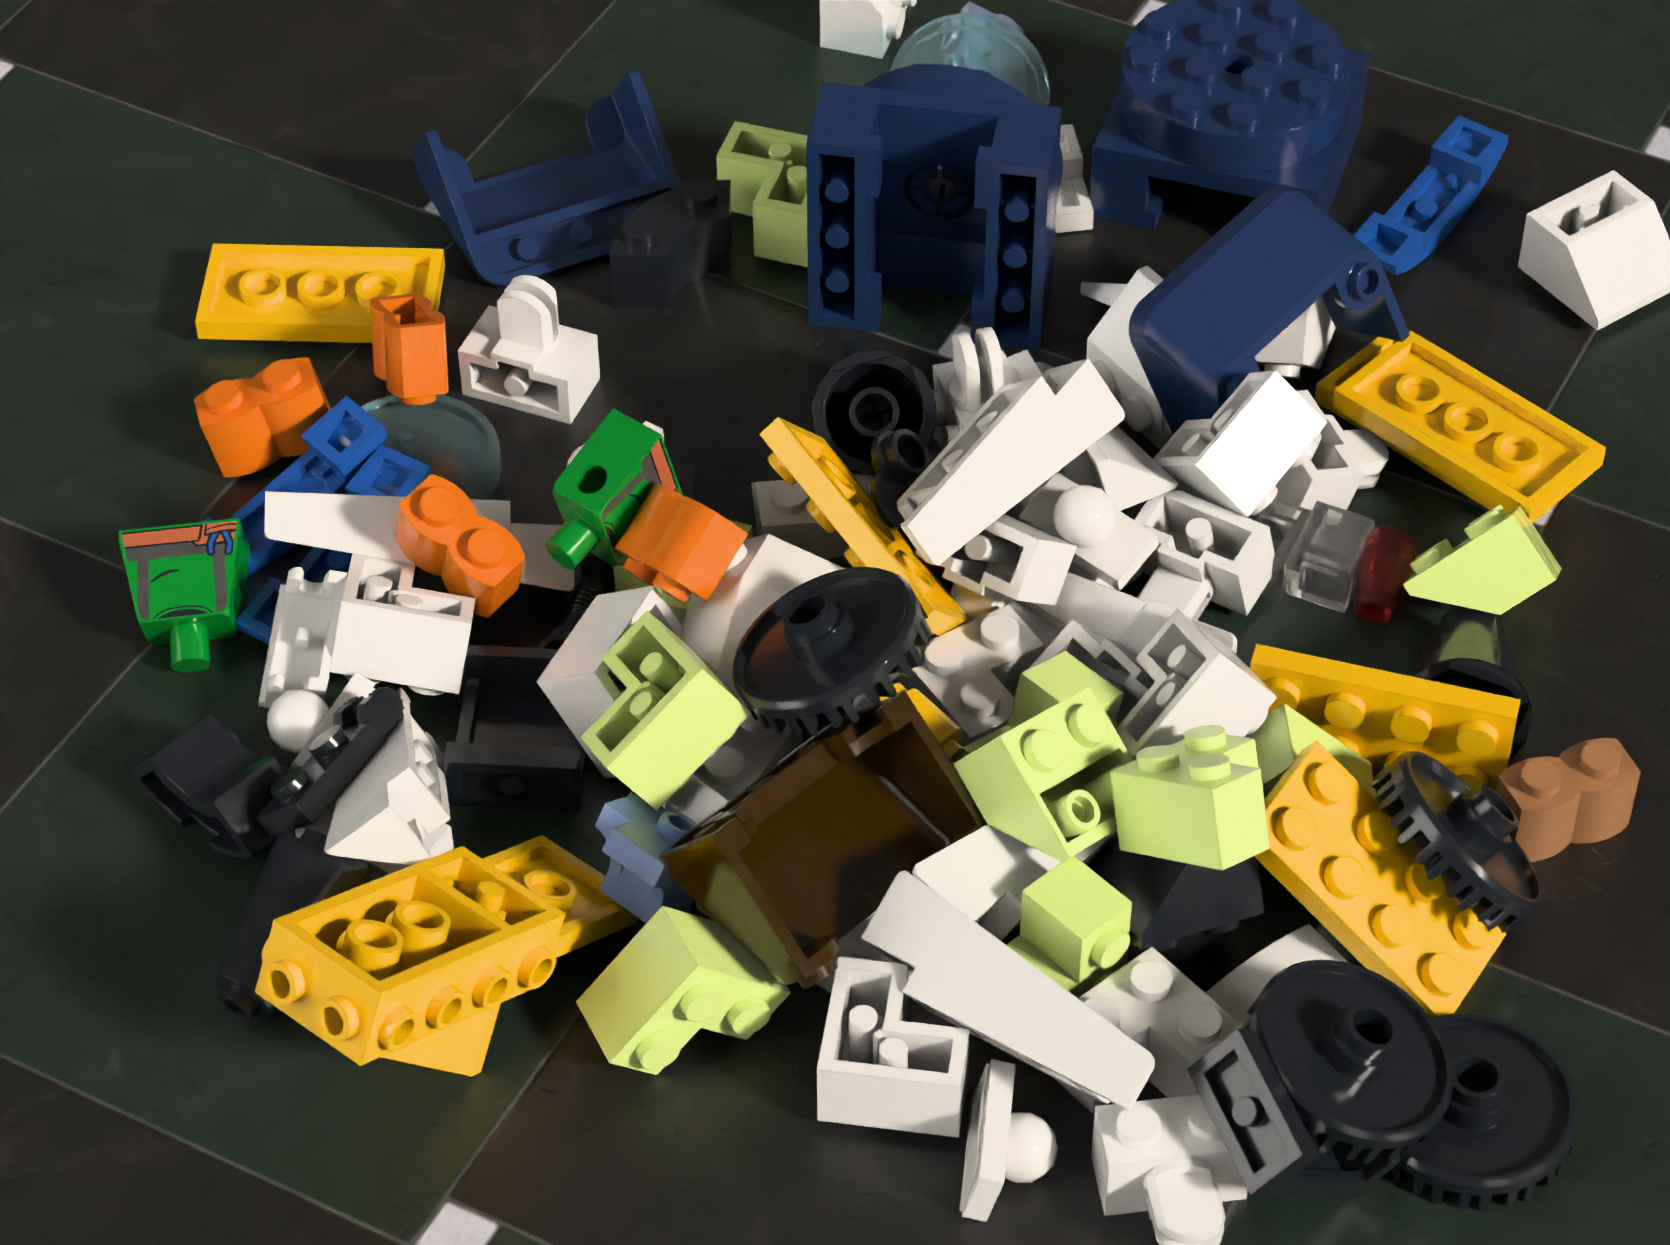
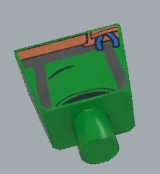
[545,408,683,570]
[119,518,250,673]

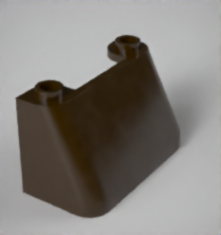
[659,691,987,989]

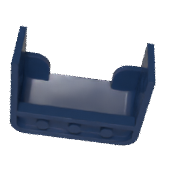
[1129,187,1410,435]

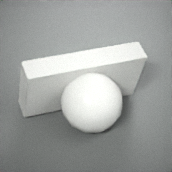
[1018,472,1159,591]
[267,671,375,770]
[960,1059,1058,1222]

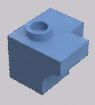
[595,794,697,923]

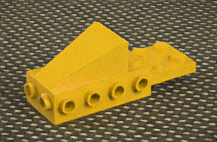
[255,835,638,1077]

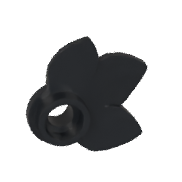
[870,429,936,530]

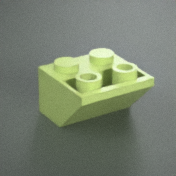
[1403,504,1562,615]
[953,686,1133,862]

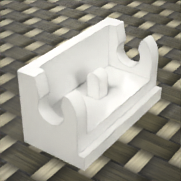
[258,567,347,708]

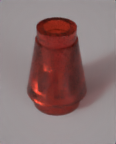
[1354,526,1418,623]

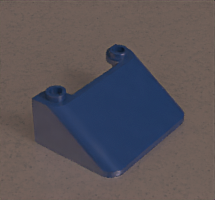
[412,69,682,288]

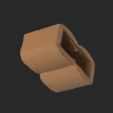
[1496,738,1641,862]

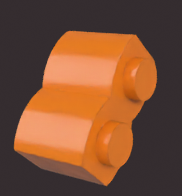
[370,294,449,405]
[194,357,331,478]
[395,474,525,618]
[614,482,748,604]

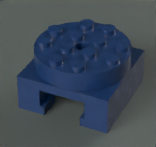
[1090,0,1370,231]
[806,64,1063,351]

